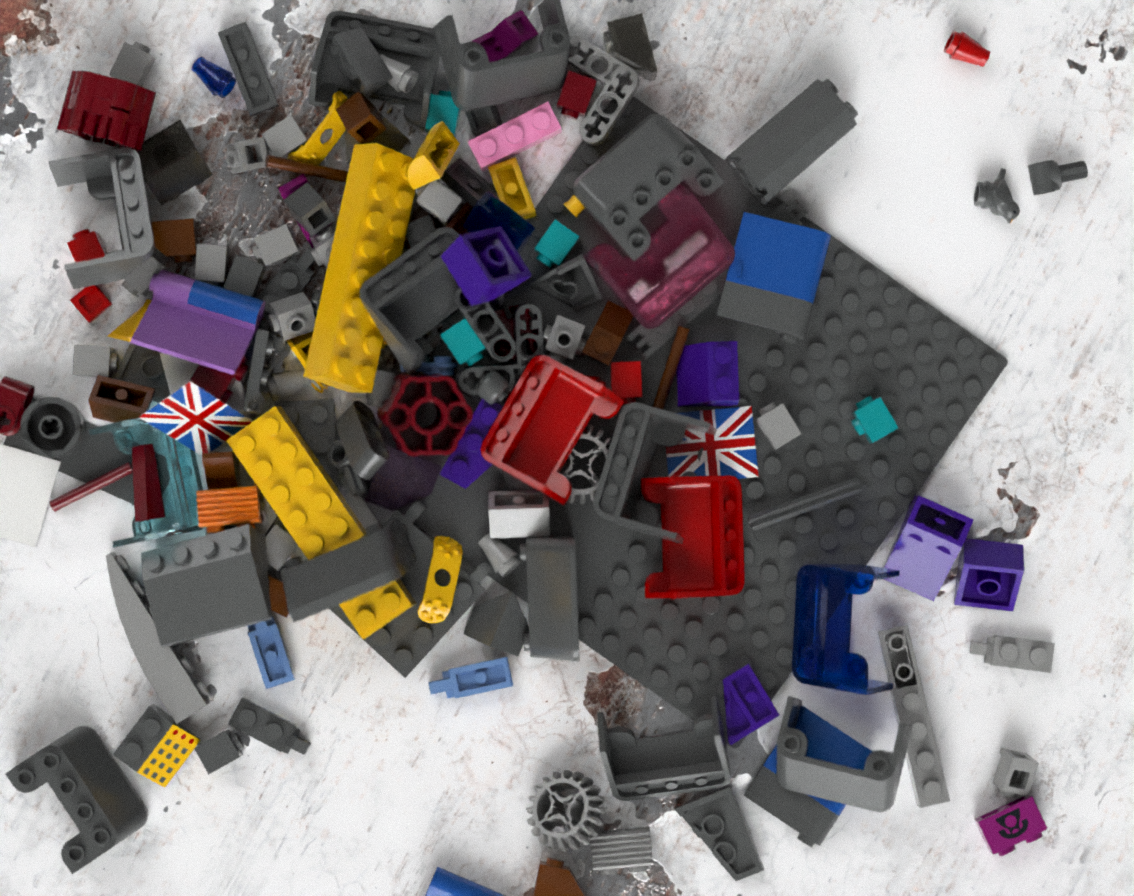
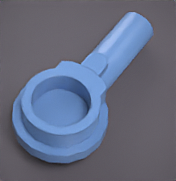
[400,356,457,375]

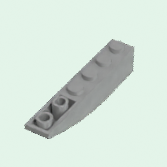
[105,552,210,724]
[878,625,950,808]

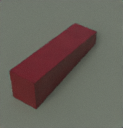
[132,443,165,522]

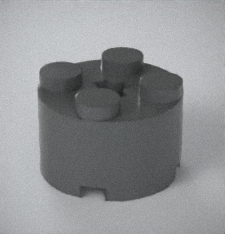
[21,397,85,458]

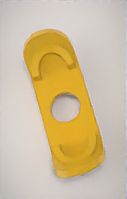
[287,91,348,165]
[418,535,463,623]

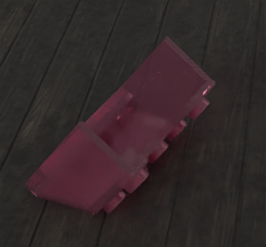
[584,184,735,329]

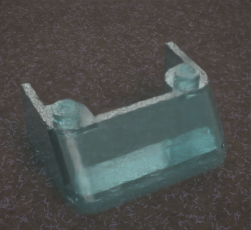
[89,418,204,548]

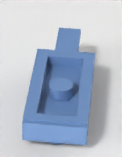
[247,616,295,689]
[428,656,513,699]

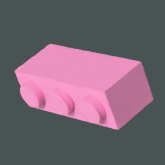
[468,102,562,172]

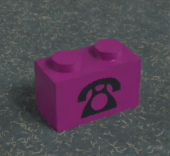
[974,795,1048,856]

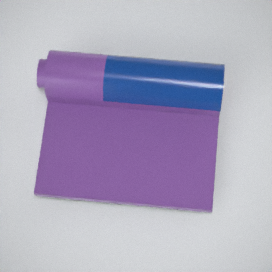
[131,269,265,375]

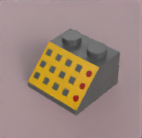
[113,704,201,788]

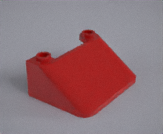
[481,355,624,505]
[641,475,745,598]

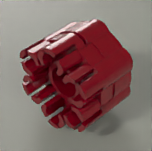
[57,71,156,151]
[377,373,473,457]

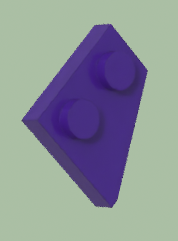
[722,664,780,745]

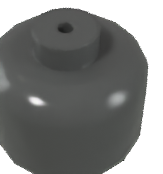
[477,371,509,404]

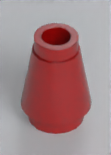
[944,31,991,67]

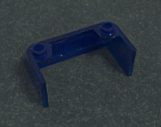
[792,564,900,695]

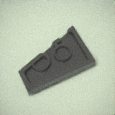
[674,786,765,881]

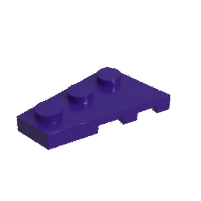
[439,399,503,489]

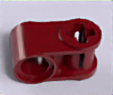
[0,376,35,436]

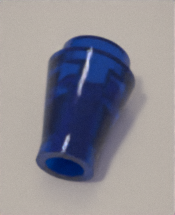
[191,56,236,98]

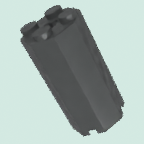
[725,79,858,205]

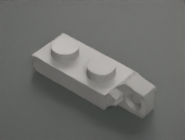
[969,635,1055,673]

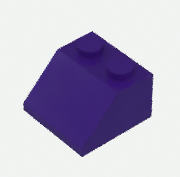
[441,226,532,306]
[677,341,739,407]
[954,538,1024,611]

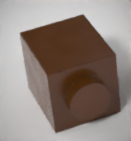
[336,91,387,144]

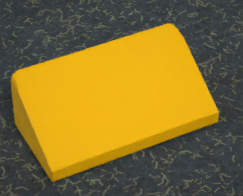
[488,157,537,222]

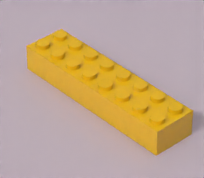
[303,143,416,393]
[226,406,417,639]

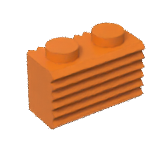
[196,486,262,533]

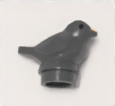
[974,168,1020,224]

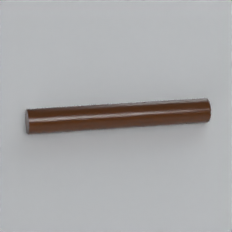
[265,155,348,183]
[652,326,690,410]

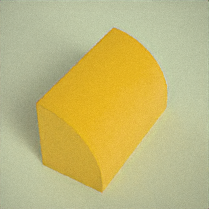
[408,121,460,190]

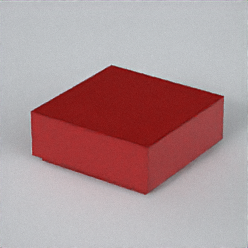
[70,285,113,323]

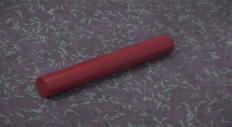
[49,462,133,512]

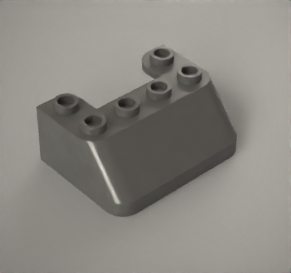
[573,114,724,261]
[5,726,149,874]

